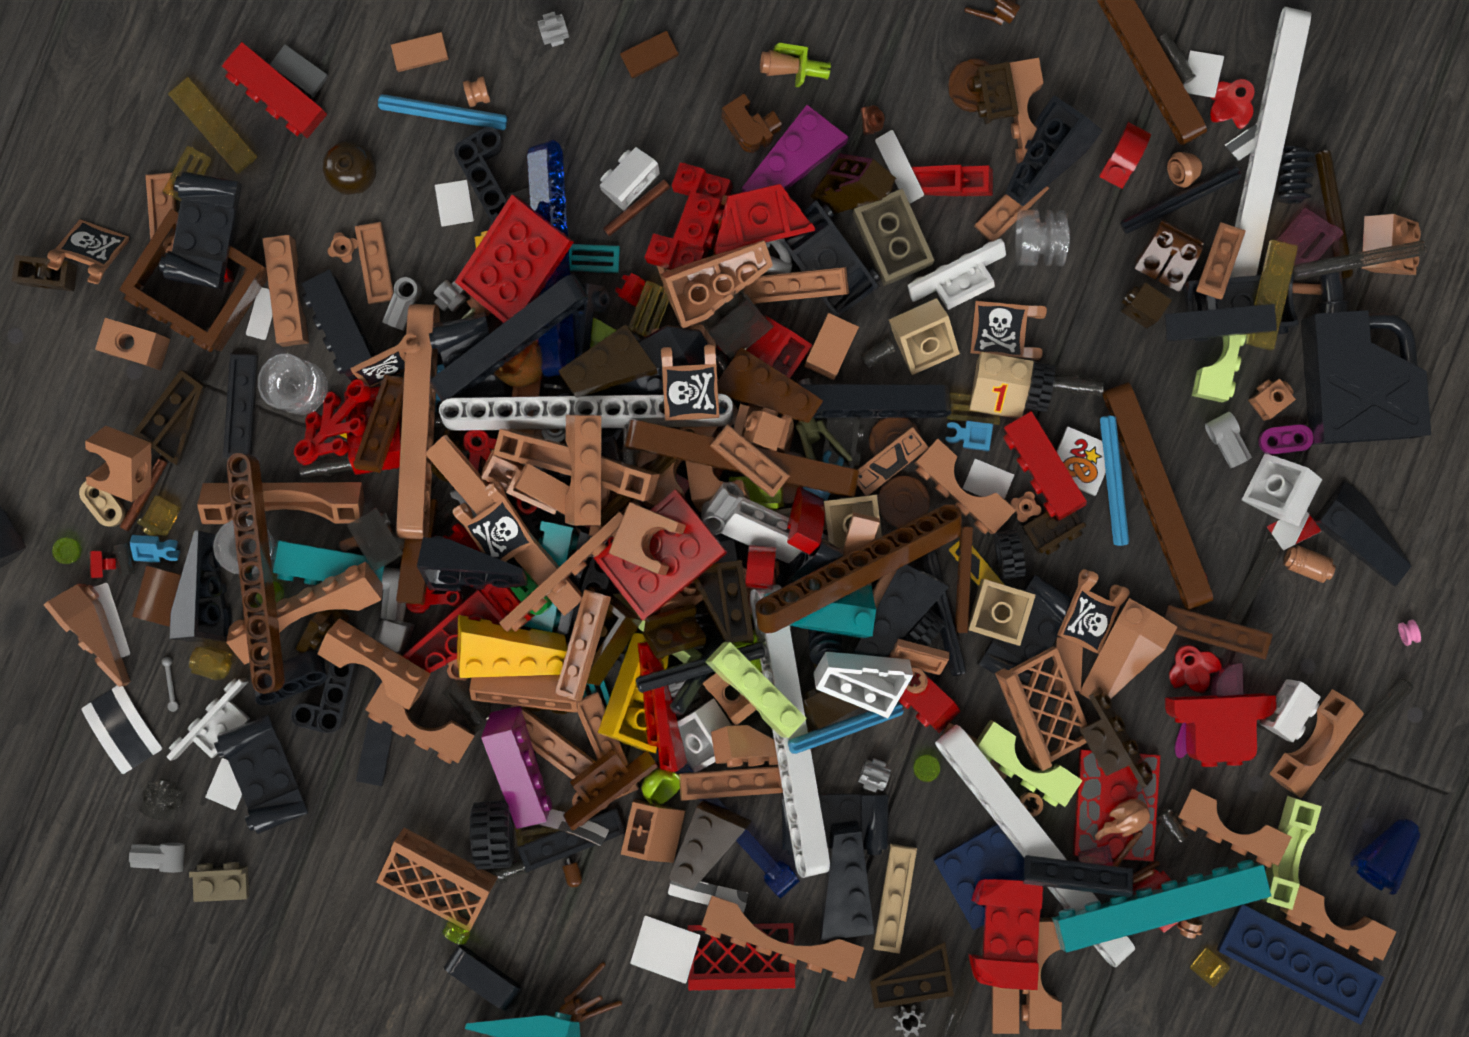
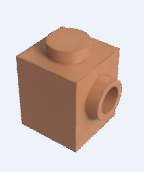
[1248,379,1296,421]
[744,408,786,451]

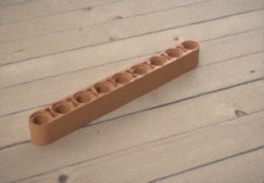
[397,304,440,539]

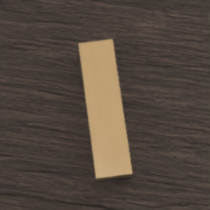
[873,843,917,954]

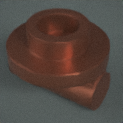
[861,105,885,135]

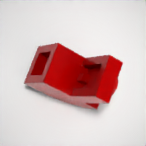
[1099,122,1151,189]
[746,545,776,590]

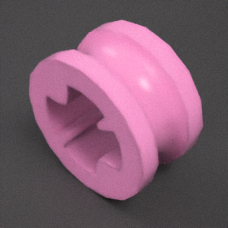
[1398,620,1421,646]

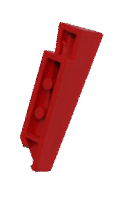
[637,641,687,772]

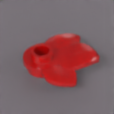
[1210,79,1255,129]
[1169,645,1222,693]

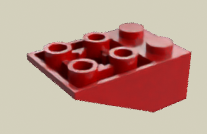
[717,304,812,379]
[344,387,402,475]

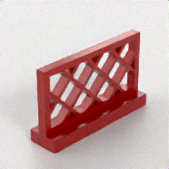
[688,923,795,991]

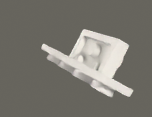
[908,238,1006,310]
[167,678,250,761]

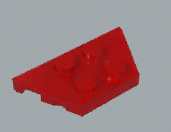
[714,184,815,254]

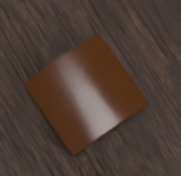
[132,565,181,627]

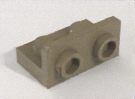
[189,862,249,902]

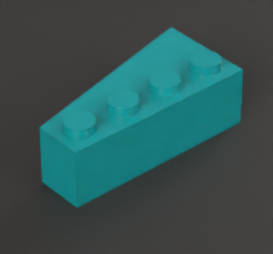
[524,521,579,632]
[272,540,385,585]

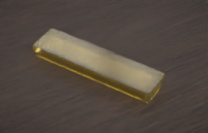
[168,77,258,174]
[1246,240,1298,350]

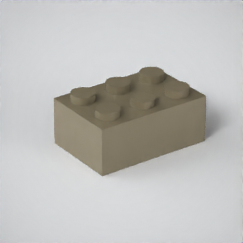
[852,188,934,286]

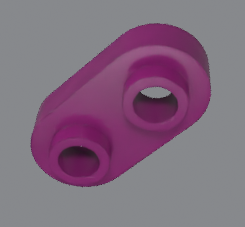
[1258,425,1313,455]

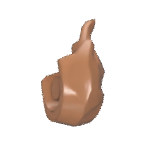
[1095,799,1150,840]

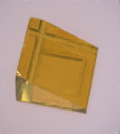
[1190,948,1230,988]

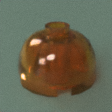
[494,341,546,388]

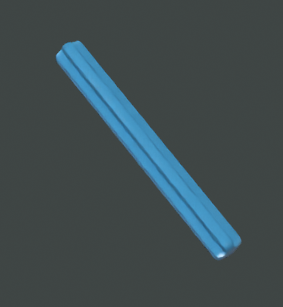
[378,94,507,130]
[1100,415,1129,546]
[788,702,904,754]

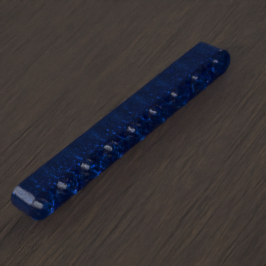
[527,140,575,377]

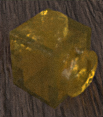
[189,646,232,680]

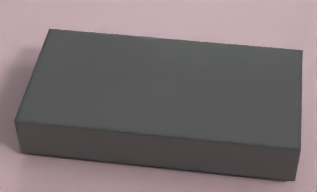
[270,44,329,98]

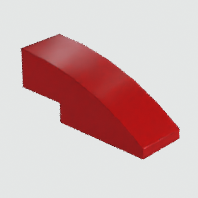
[911,165,993,196]
[787,486,825,555]

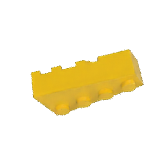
[457,615,568,678]
[598,633,669,753]

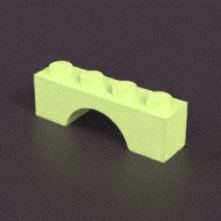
[1192,335,1246,402]
[705,642,807,738]
[975,720,1083,807]
[1262,796,1322,910]

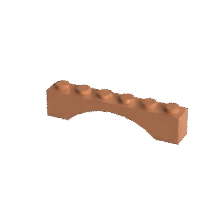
[493,428,660,501]
[197,482,365,524]
[226,562,383,665]
[701,896,864,982]

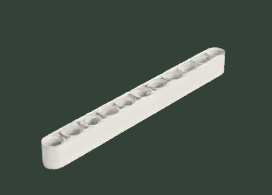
[1230,7,1311,278]
[439,394,733,430]
[750,585,830,878]
[935,725,1135,967]

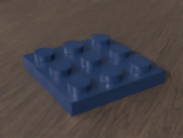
[933,823,1024,930]

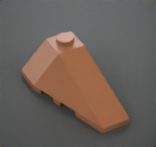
[44,584,130,687]

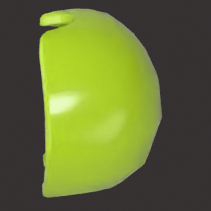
[641,767,680,805]

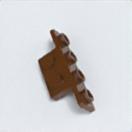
[563,749,658,831]

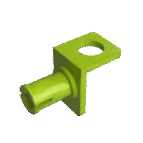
[773,43,831,87]

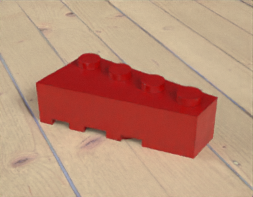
[401,590,503,673]

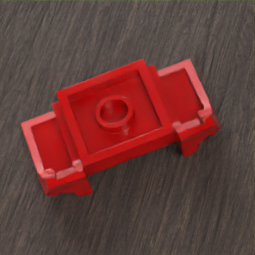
[968,879,1043,991]

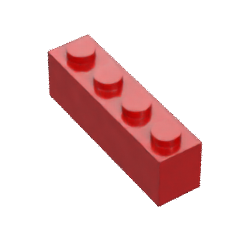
[222,42,327,138]
[1003,411,1087,521]

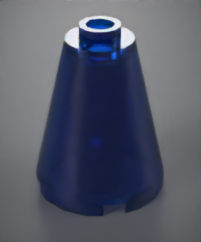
[1350,819,1421,895]

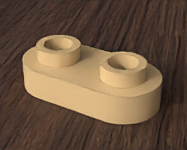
[79,481,125,527]

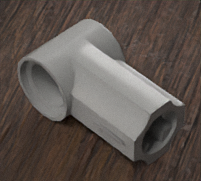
[382,277,422,331]
[1205,412,1252,468]
[701,481,744,535]
[381,567,406,621]
[129,843,185,873]

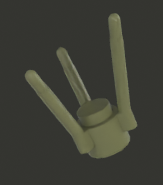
[795,418,852,462]

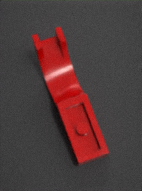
[443,524,535,629]

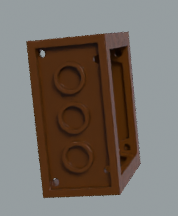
[119,209,268,352]

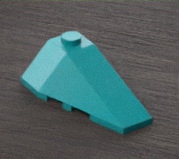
[764,585,876,639]
[465,1012,581,1037]

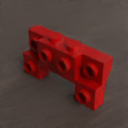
[645,162,733,270]

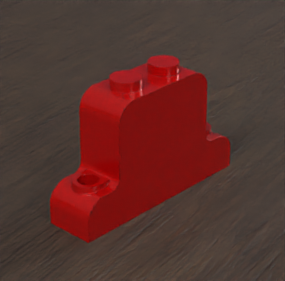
[1165,693,1276,767]

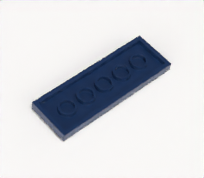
[1216,904,1385,1025]

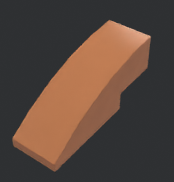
[481,449,556,515]

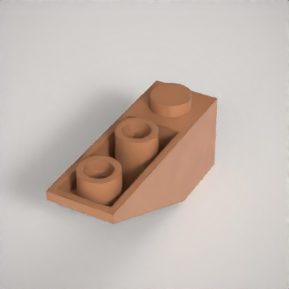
[711,725,778,767]

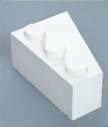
[814,652,913,718]

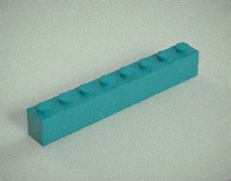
[1052,860,1271,953]

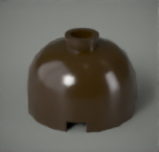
[322,141,376,195]

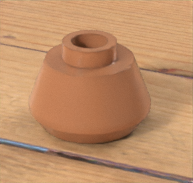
[1167,152,1202,188]

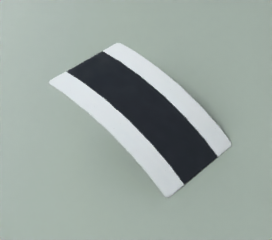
[82,686,162,774]

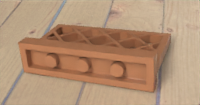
[995,646,1087,771]
[377,828,498,932]

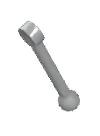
[162,657,179,712]

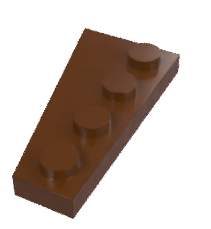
[717,347,823,423]

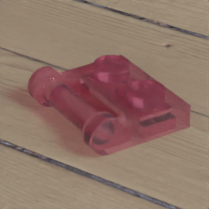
[1271,208,1344,275]

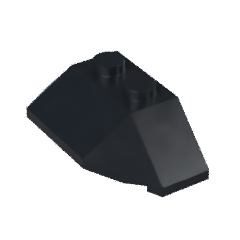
[611,325,708,396]

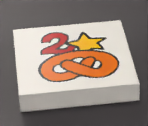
[1056,427,1106,496]

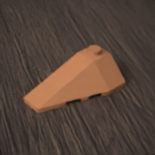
[660,240,773,328]
[1079,598,1178,699]

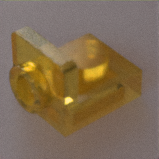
[137,495,181,537]

